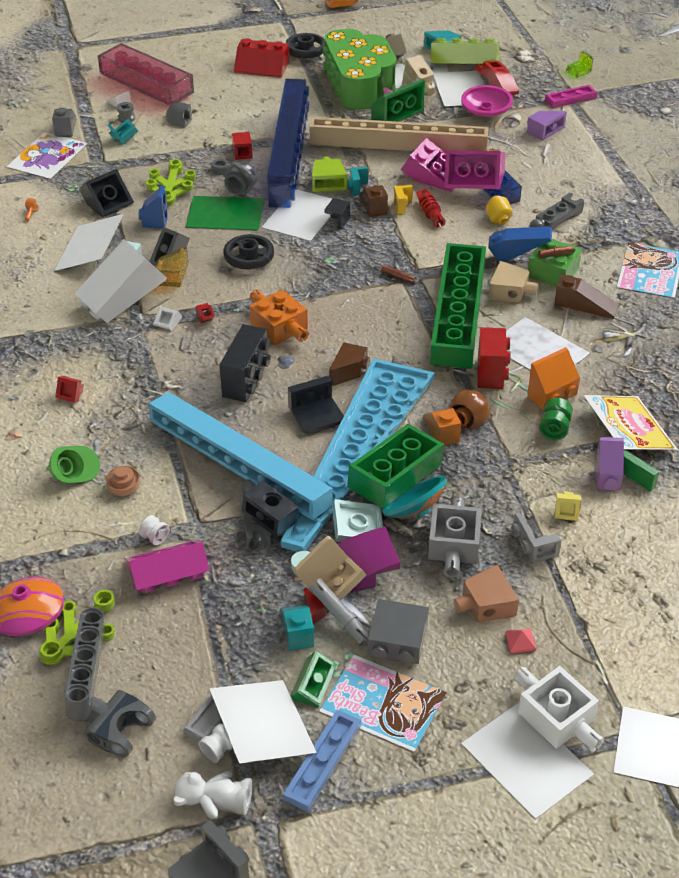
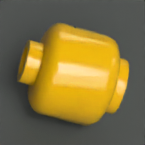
[486,196,513,225]

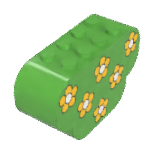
[323,29,396,110]

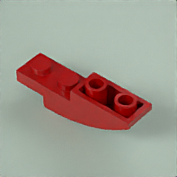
[475,61,519,95]

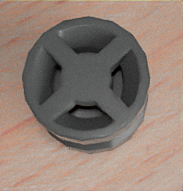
[117,102,135,123]

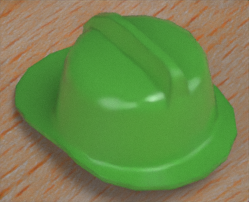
[46,446,100,483]

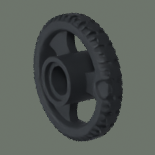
[285,33,325,59]
[223,234,274,270]

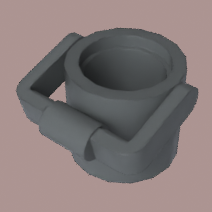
[223,162,257,195]

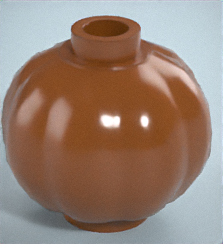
[449,390,490,430]

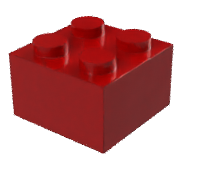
[477,327,511,389]

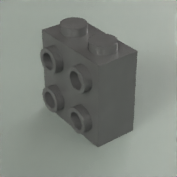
[367,599,429,664]

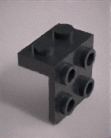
[288,375,344,434]

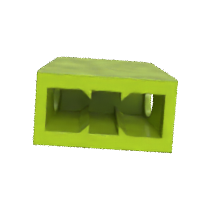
[312,156,347,192]

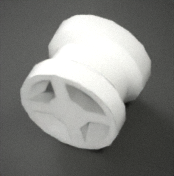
[139,515,170,546]

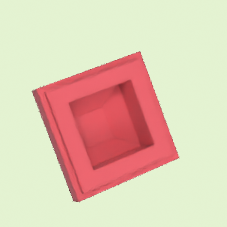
[505,628,536,654]

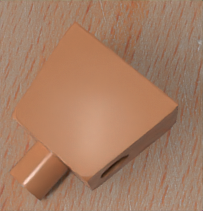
[454,565,519,622]

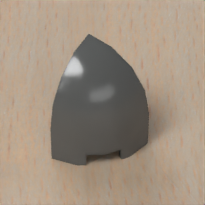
[166,102,192,128]

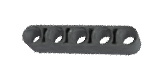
[65,607,104,721]

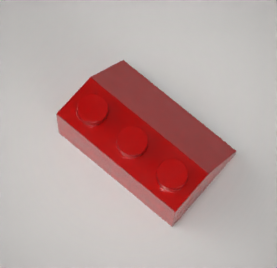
[234,38,289,78]

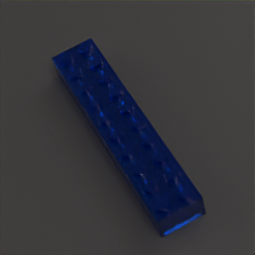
[267,79,310,208]

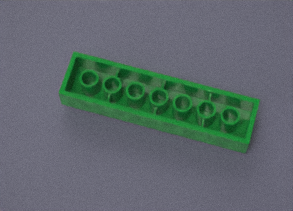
[430,243,486,369]

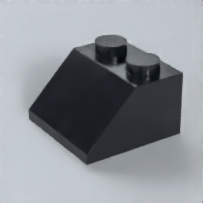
[79,169,134,217]

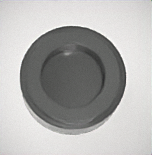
[211,159,229,175]

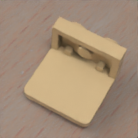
[294,536,367,601]

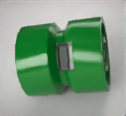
[539,398,573,440]

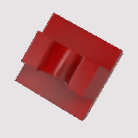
[55,376,84,403]

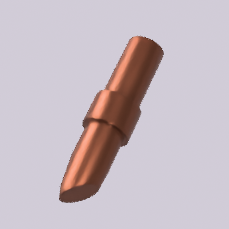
[538,246,575,258]
[380,265,415,284]

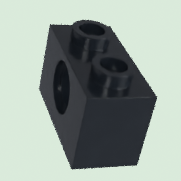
[241,481,299,538]

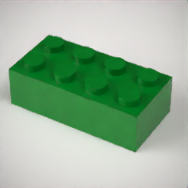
[347,424,444,509]

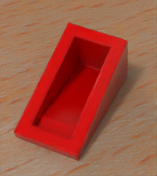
[304,587,326,625]

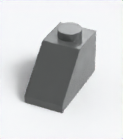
[52,107,76,137]
[149,227,190,270]

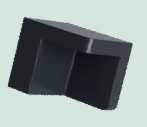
[324,198,350,229]

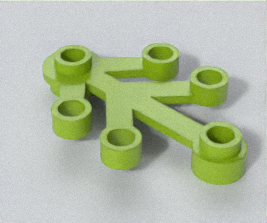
[146,159,196,207]
[39,590,115,665]

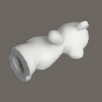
[174,771,252,819]

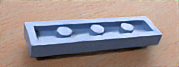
[283,709,361,812]

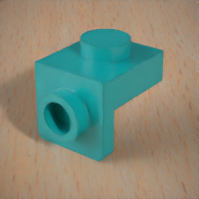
[107,119,139,145]
[347,167,368,196]

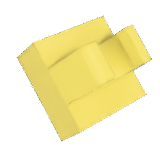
[554,491,581,521]

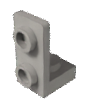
[511,512,562,563]

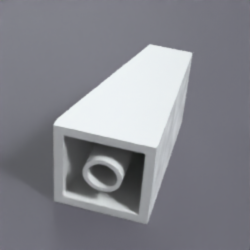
[75,239,167,323]

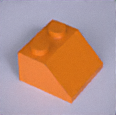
[527,347,580,409]

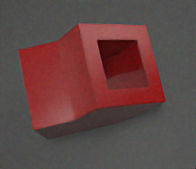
[196,303,215,323]

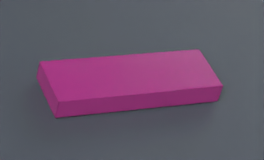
[545,85,598,108]

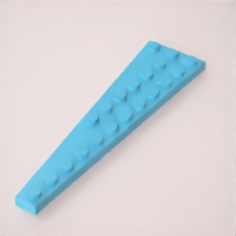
[281,358,435,552]

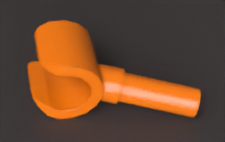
[25,198,39,221]

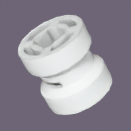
[198,723,233,763]

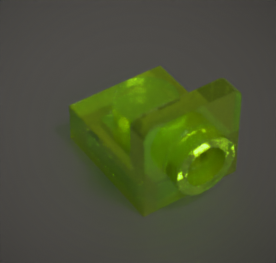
[566,51,594,78]

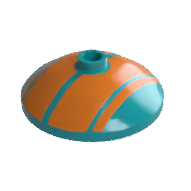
[382,475,447,518]

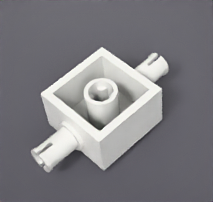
[513,666,604,752]

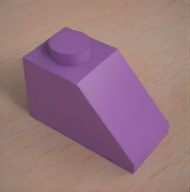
[526,111,567,141]
[594,437,624,490]

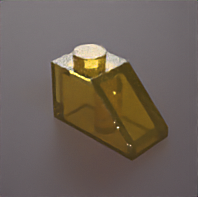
[154,247,189,287]

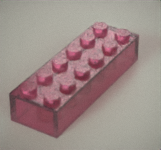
[97,43,194,106]

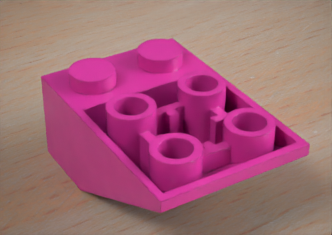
[401,138,454,192]

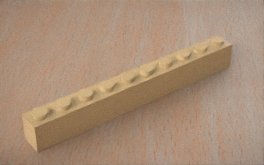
[309,117,488,153]

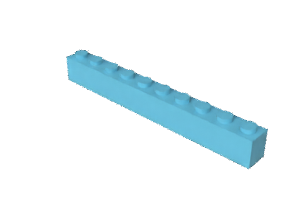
[149,392,333,520]

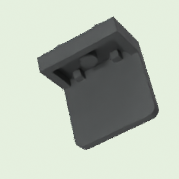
[168,820,249,878]

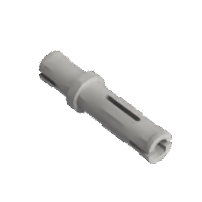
[309,578,369,646]

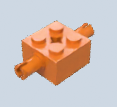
[249,289,309,345]

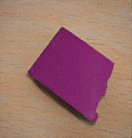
[338,526,400,592]

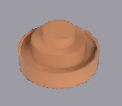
[105,466,141,496]

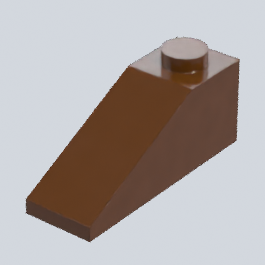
[554,274,619,319]

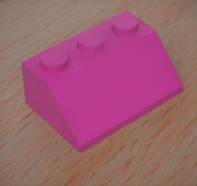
[444,150,506,189]
[125,540,210,593]

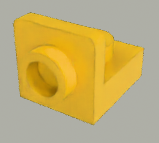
[394,185,413,215]

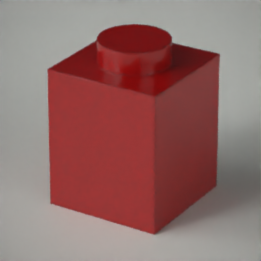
[232,132,253,160]

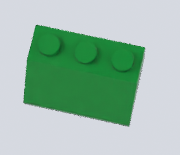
[371,79,425,122]

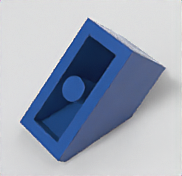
[138,186,168,229]

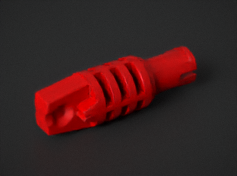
[416,189,446,228]

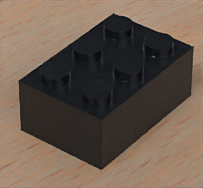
[219,324,271,403]

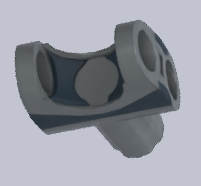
[84,690,156,757]

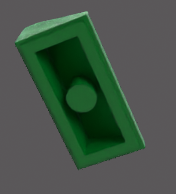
[290,651,337,707]

